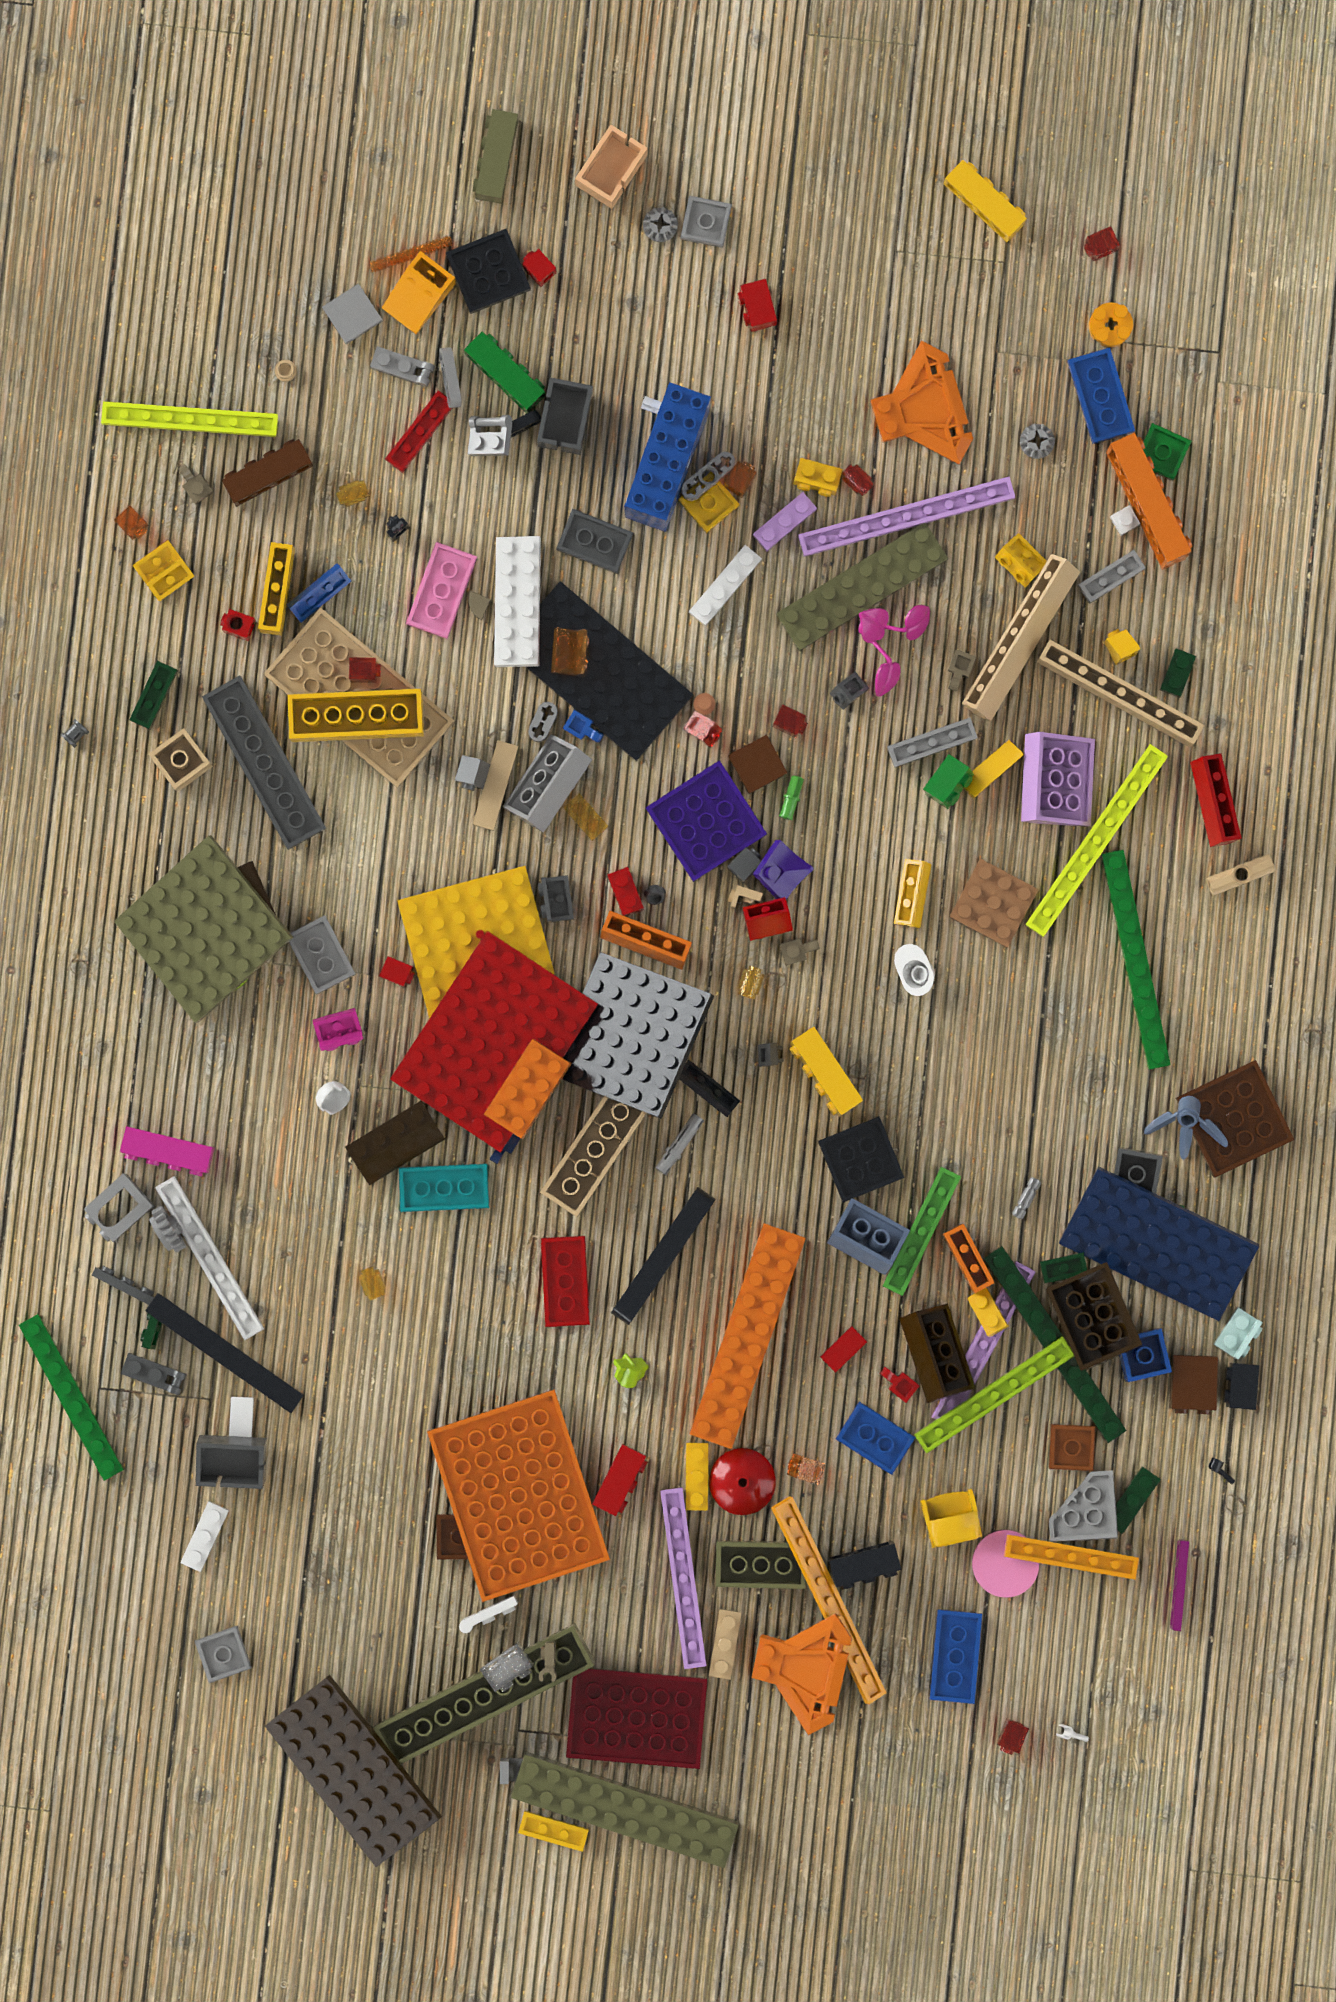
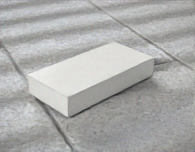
[229,1397,254,1437]

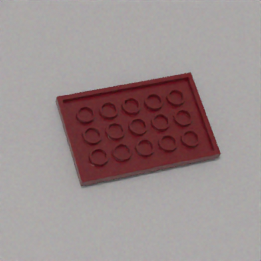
[566,1668,707,1769]

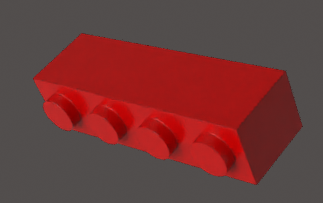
[1190,753,1242,847]

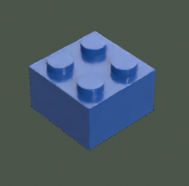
[1119,1328,1172,1382]

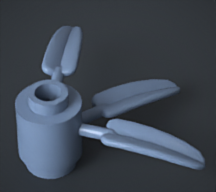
[1144,1096,1228,1160]

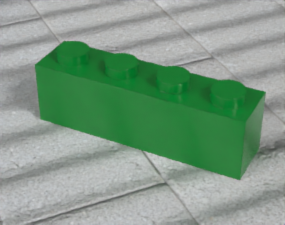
[464,331,546,414]

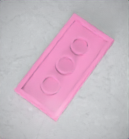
[406,542,477,639]

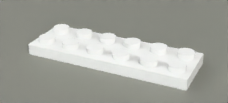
[494,536,541,667]

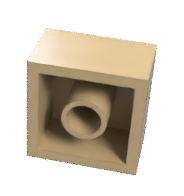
[148,728,213,792]

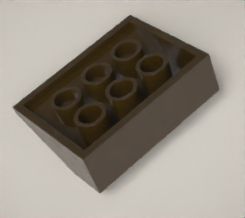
[1046,1262,1143,1371]

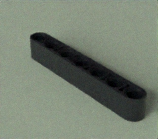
[611,1187,716,1325]

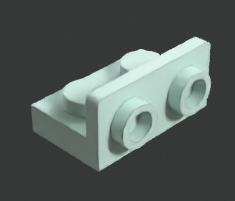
[1213,1307,1263,1359]

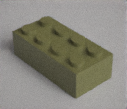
[715,1540,806,1589]

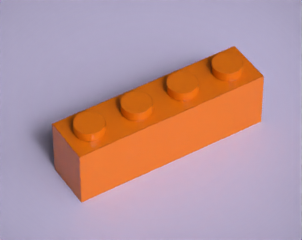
[600,910,692,970]

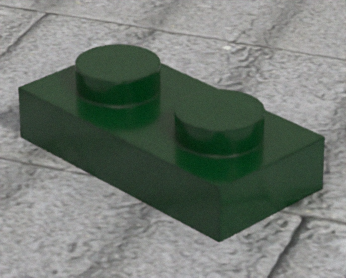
[1160,648,1196,698]
[1039,1252,1087,1284]
[140,1313,163,1350]

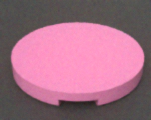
[972,1530,1039,1598]

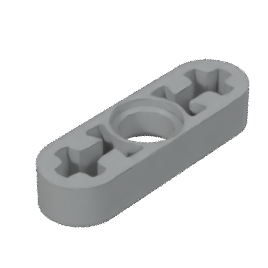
[439,347,461,408]
[681,452,735,501]

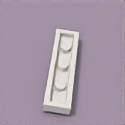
[689,545,762,627]

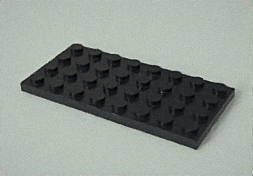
[526,581,694,762]

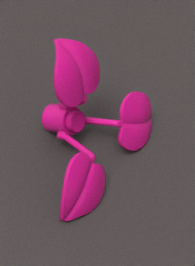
[858,604,930,697]

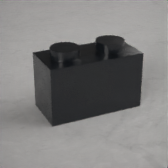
[1223,1363,1260,1410]

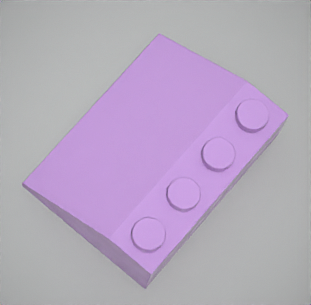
[1021,732,1095,827]

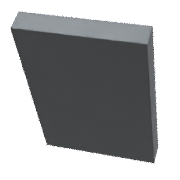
[556,509,634,574]

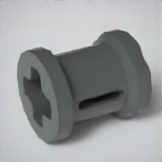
[60,719,89,748]

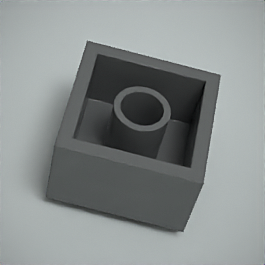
[1114,1147,1163,1194]

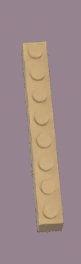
[962,554,1080,721]
[1037,640,1204,748]

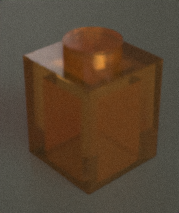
[724,461,757,499]

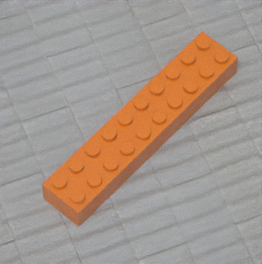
[689,1223,806,1449]

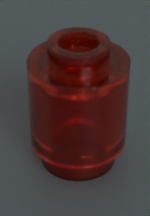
[842,464,874,497]

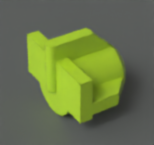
[613,1353,649,1388]

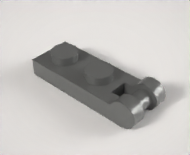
[121,1353,187,1395]

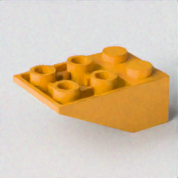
[382,251,456,334]

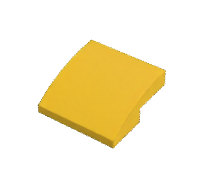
[132,540,194,602]

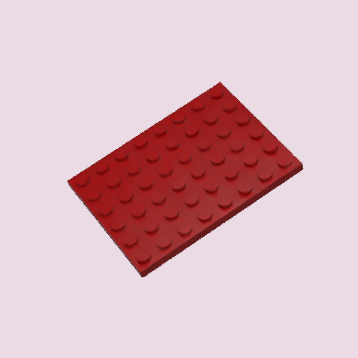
[390,931,598,1152]

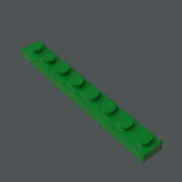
[19,1314,125,1481]

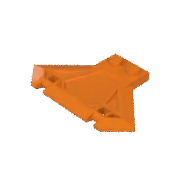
[870,340,973,465]
[751,1613,852,1735]

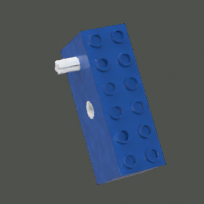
[624,382,711,532]

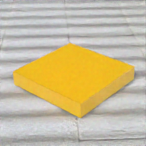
[678,472,740,534]

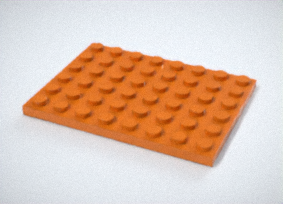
[427,1389,610,1602]

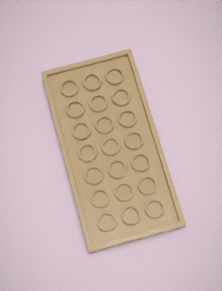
[264,608,455,788]

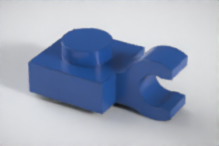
[563,709,604,743]

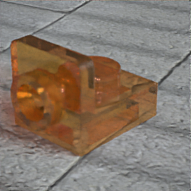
[114,505,149,540]
[787,1454,826,1485]

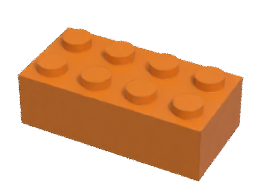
[484,1039,572,1139]

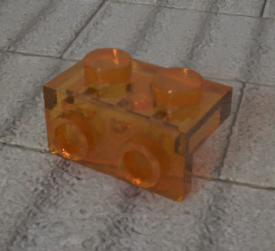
[551,628,589,676]

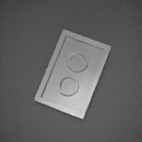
[289,915,356,995]

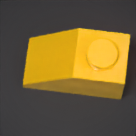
[1104,629,1140,665]

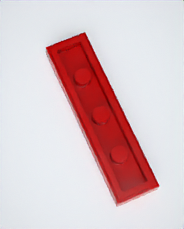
[385,390,453,473]

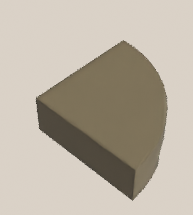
[469,590,491,620]

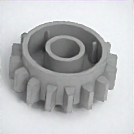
[149,1205,186,1253]

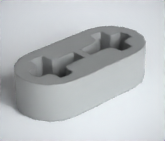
[528,702,558,743]

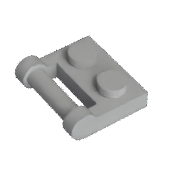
[468,415,512,456]

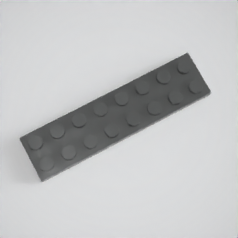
[202,676,327,850]

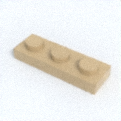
[708,1609,741,1680]

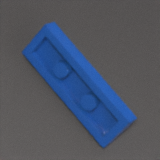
[287,563,351,623]

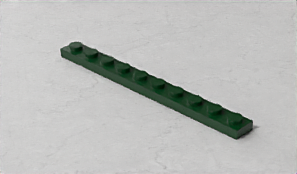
[983,1246,1127,1443]

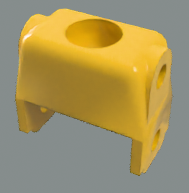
[920,1488,982,1548]

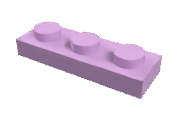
[753,492,817,552]

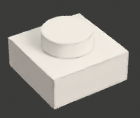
[1110,505,1140,536]

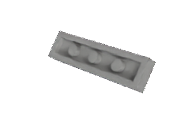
[887,718,978,768]

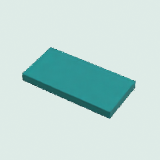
[399,1164,489,1212]

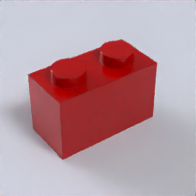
[737,279,777,332]
[607,867,644,917]
[742,897,793,941]

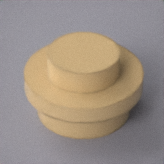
[274,360,297,382]

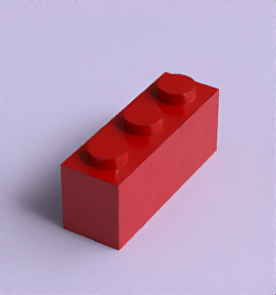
[592,1443,648,1516]

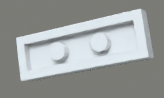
[180,1501,229,1572]

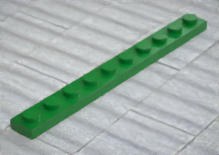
[1101,850,1171,1070]

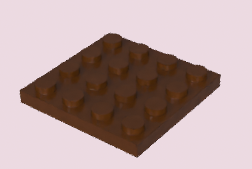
[1175,1060,1295,1178]

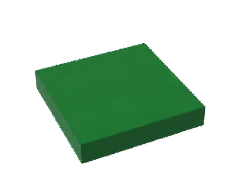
[1143,423,1192,481]

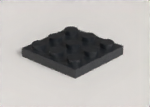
[446,229,531,314]
[818,1116,905,1203]

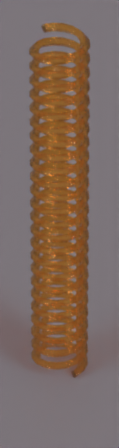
[369,235,452,273]

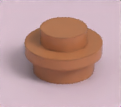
[693,693,715,715]

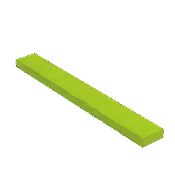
[914,1336,1074,1454]

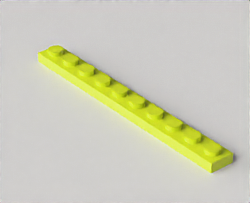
[1025,744,1168,937]

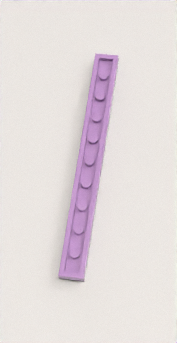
[798,477,1015,557]

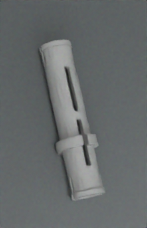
[655,1113,704,1176]

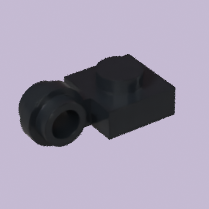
[386,515,410,542]

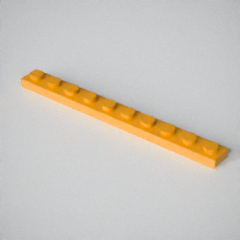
[771,1496,887,1704]

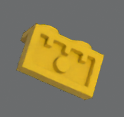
[793,458,843,497]
[995,533,1047,587]

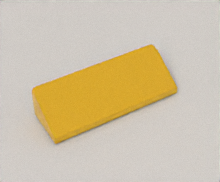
[964,740,1024,799]
[894,859,931,928]

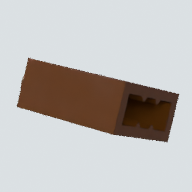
[1169,1355,1218,1415]

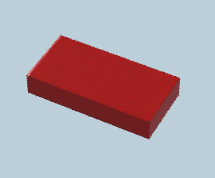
[820,1326,867,1373]

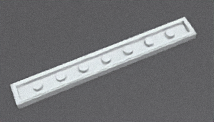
[155,1176,264,1340]

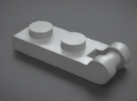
[370,346,435,387]

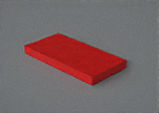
[541,1236,590,1327]

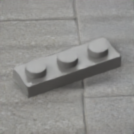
[1078,550,1146,604]

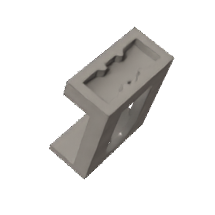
[84,1173,156,1242]

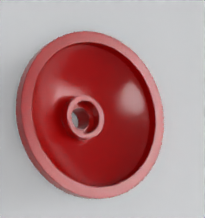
[709,1448,776,1515]

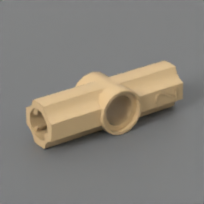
[1206,854,1275,896]

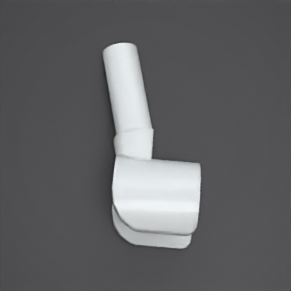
[1056,1724,1089,1742]

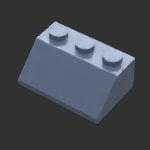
[827,1198,910,1275]

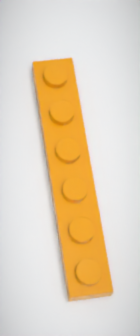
[1004,1534,1139,1580]

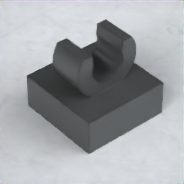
[758,1043,784,1067]

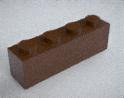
[222,439,313,507]

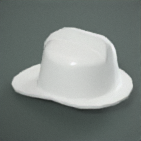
[894,944,935,996]

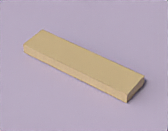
[473,740,519,831]

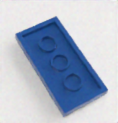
[1067,348,1135,444]
[929,1609,982,1704]

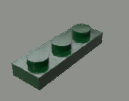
[129,660,178,730]
[1116,1466,1161,1534]

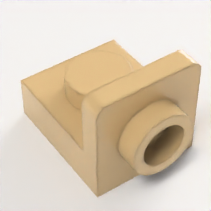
[728,885,763,909]

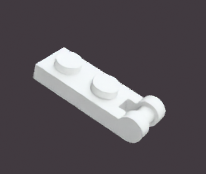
[459,1595,518,1633]

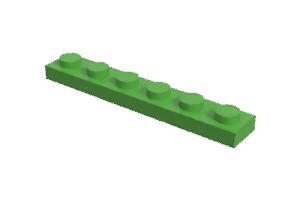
[882,1167,961,1296]

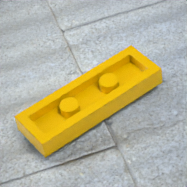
[686,1443,709,1511]
[518,1810,589,1852]

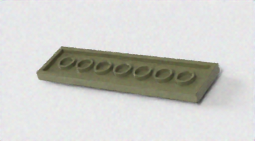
[776,523,948,651]

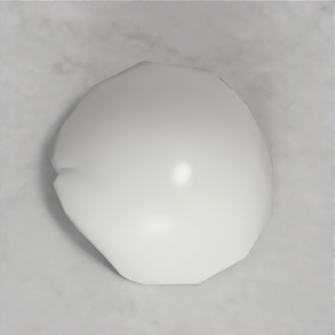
[315,1081,351,1115]

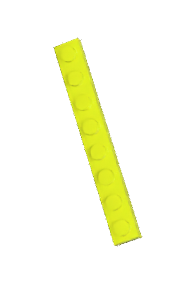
[101,401,279,437]

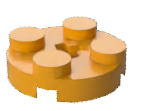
[1089,302,1133,348]

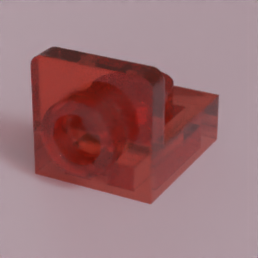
[683,711,722,748]

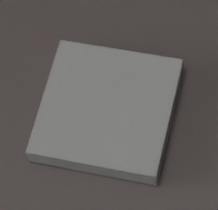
[680,195,732,248]
[322,284,383,345]
[195,1625,252,1683]

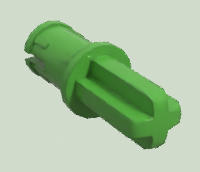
[779,776,804,820]

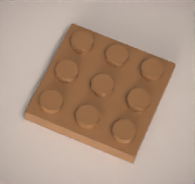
[949,858,1039,948]

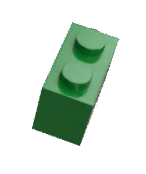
[923,754,974,809]

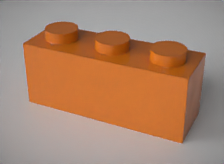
[942,1224,995,1293]

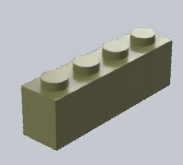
[473,109,519,204]

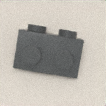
[538,875,574,923]

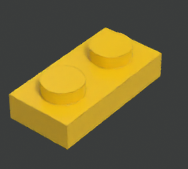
[967,1288,1009,1337]

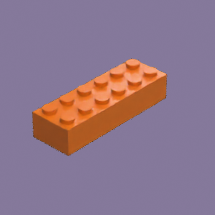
[1106,432,1192,570]

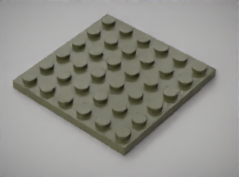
[114,835,294,1023]

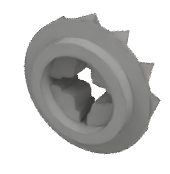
[643,207,678,242]
[1020,423,1055,459]

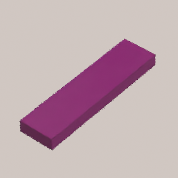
[1170,1539,1189,1631]

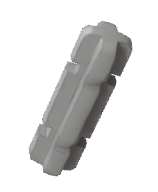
[1012,1177,1041,1219]

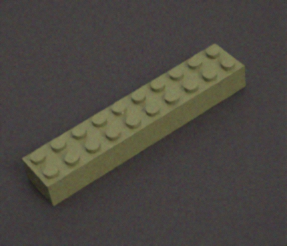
[373,1623,595,1764]
[511,1751,739,1868]

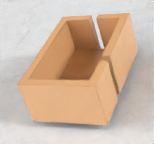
[575,125,648,209]

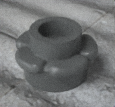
[644,885,666,905]

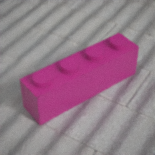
[120,1126,215,1177]

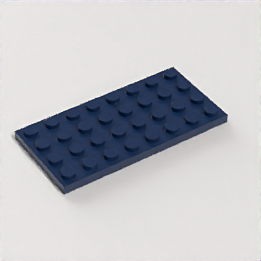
[1059,1166,1259,1321]

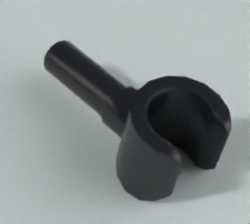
[1209,1457,1235,1485]

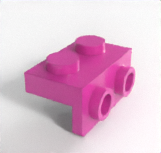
[313,1008,363,1051]

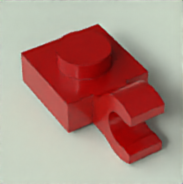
[879,1367,920,1403]

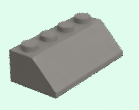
[503,734,592,833]

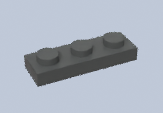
[92,1266,155,1305]

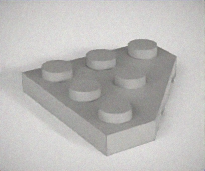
[1049,1470,1118,1543]

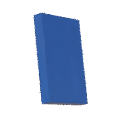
[835,1401,916,1475]

